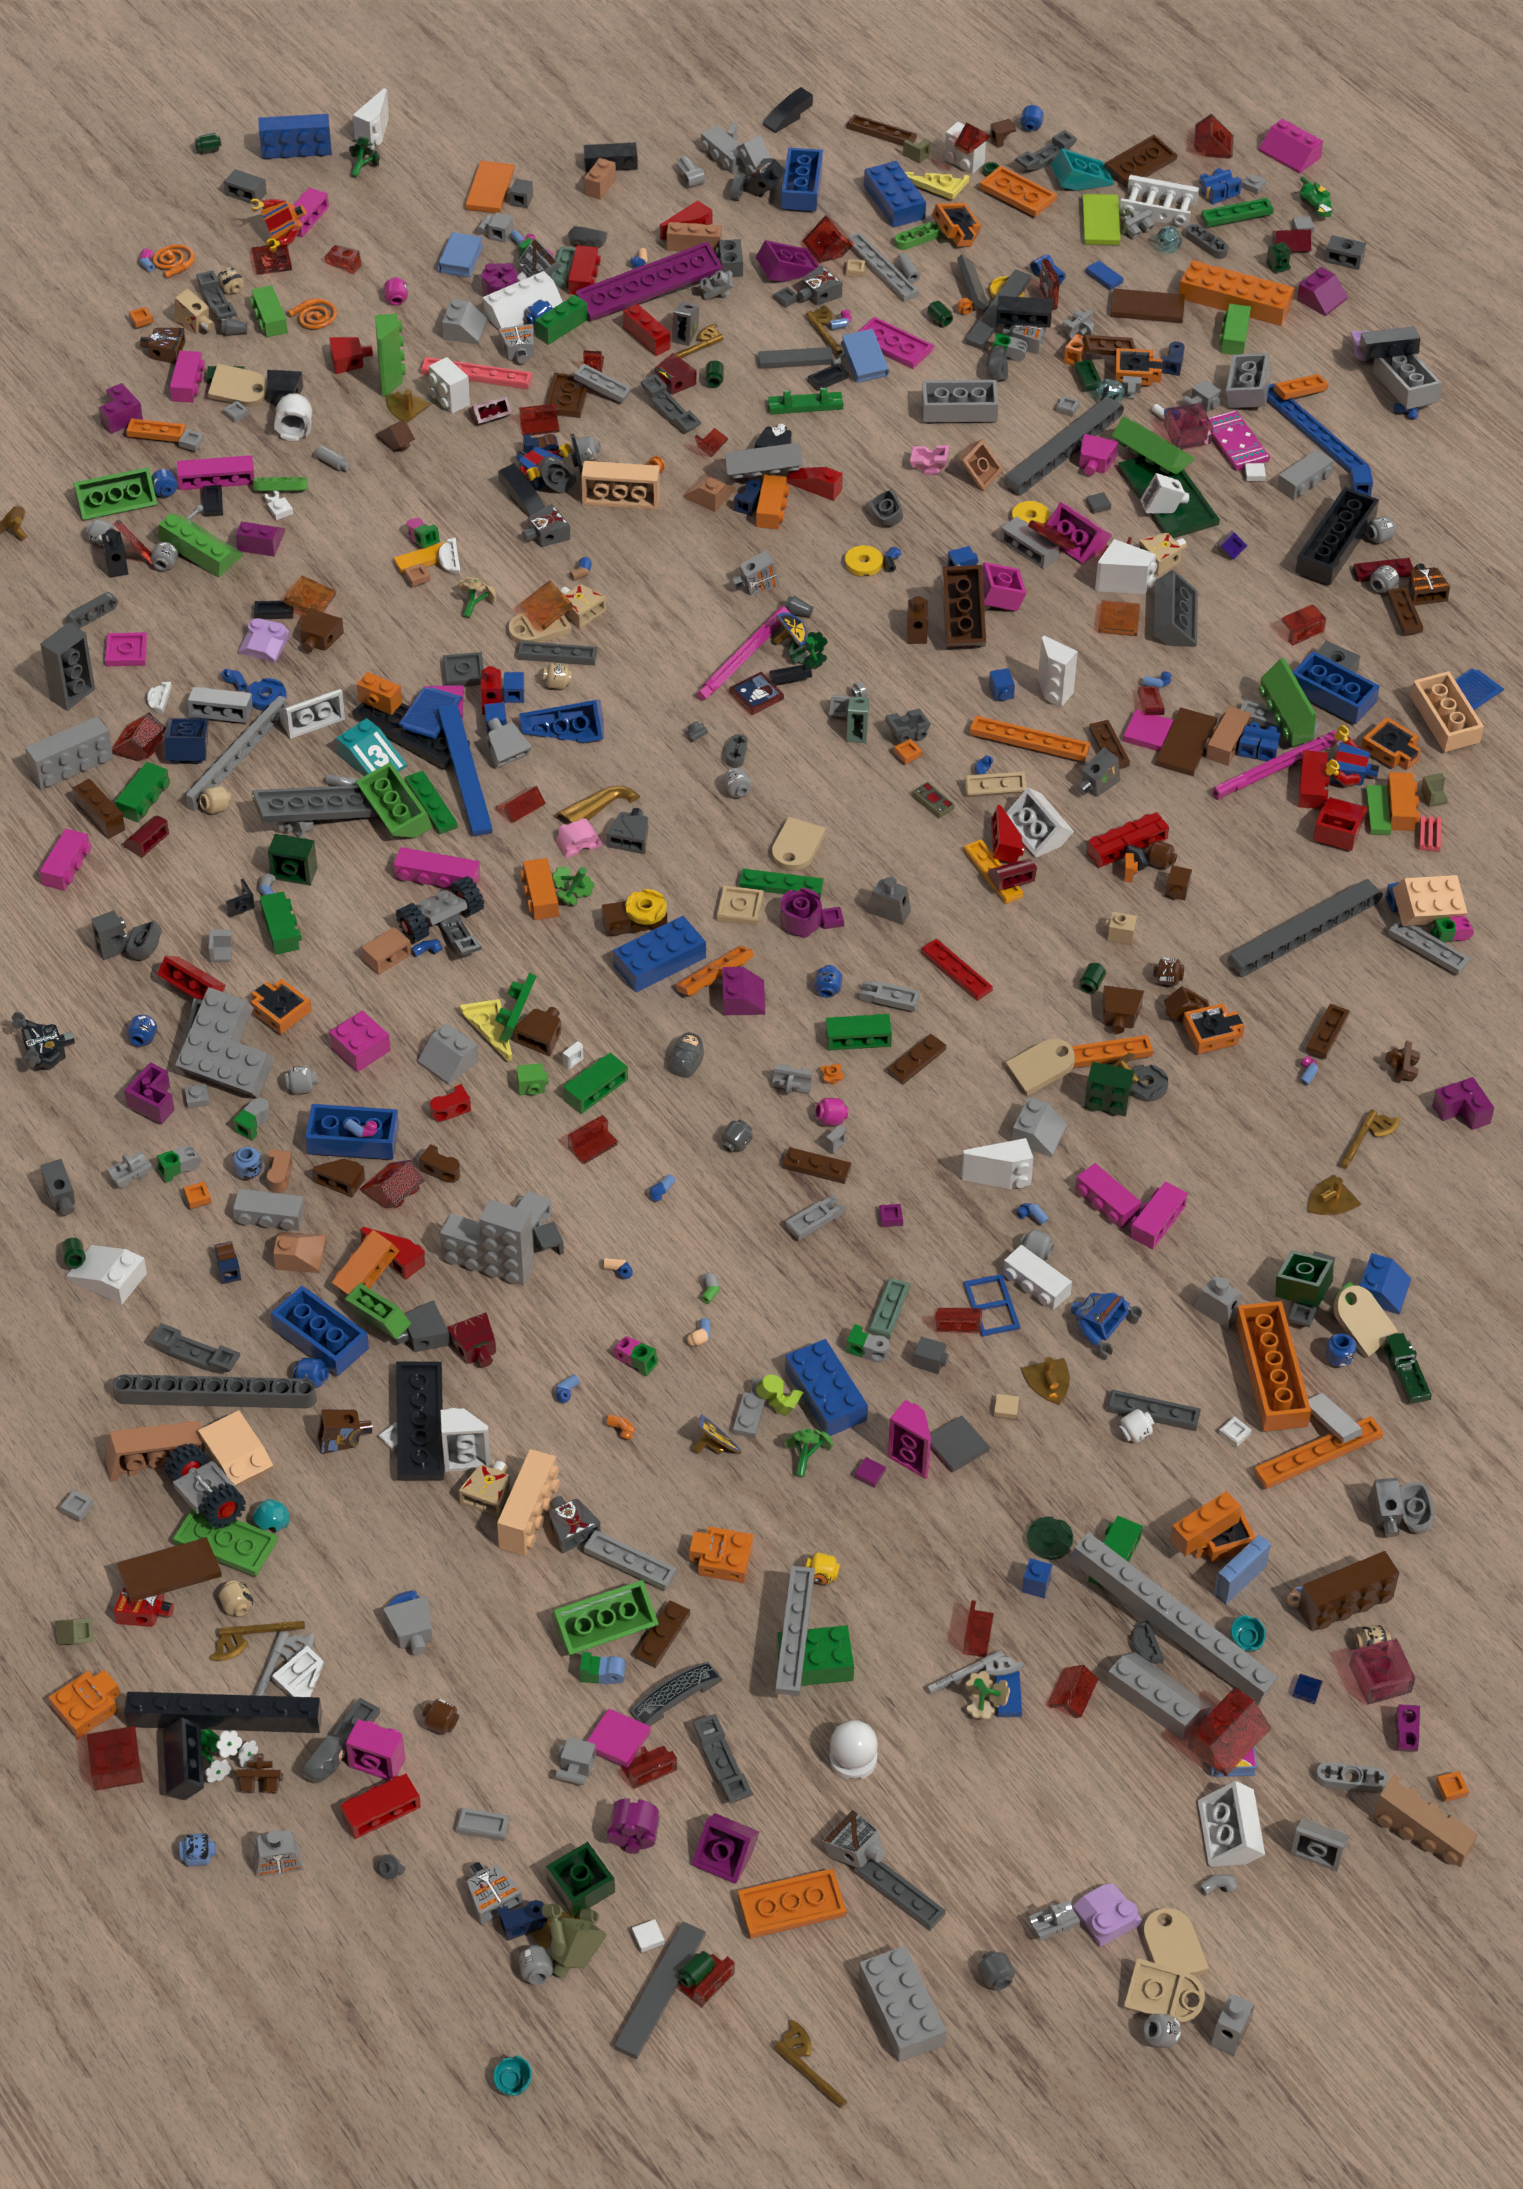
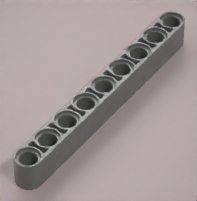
[1004,397,1124,495]
[1227,879,1383,976]
[112,1374,317,1409]

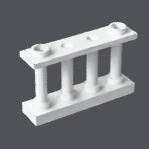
[1119,175,1199,227]

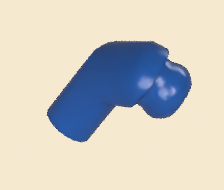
[1393,403,1419,419]
[221,669,248,691]
[411,939,442,957]
[386,1590,420,1607]

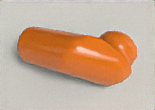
[606,1414,635,1439]

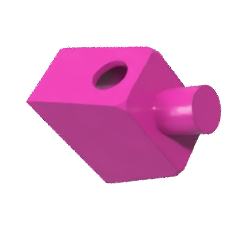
[1079,434,1118,476]

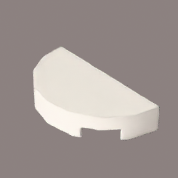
[438,538,460,575]
[147,682,172,714]

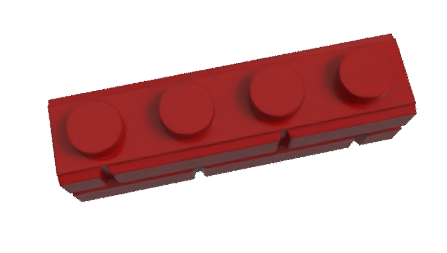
[1086,812,1169,868]

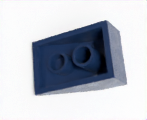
[165,718,209,763]

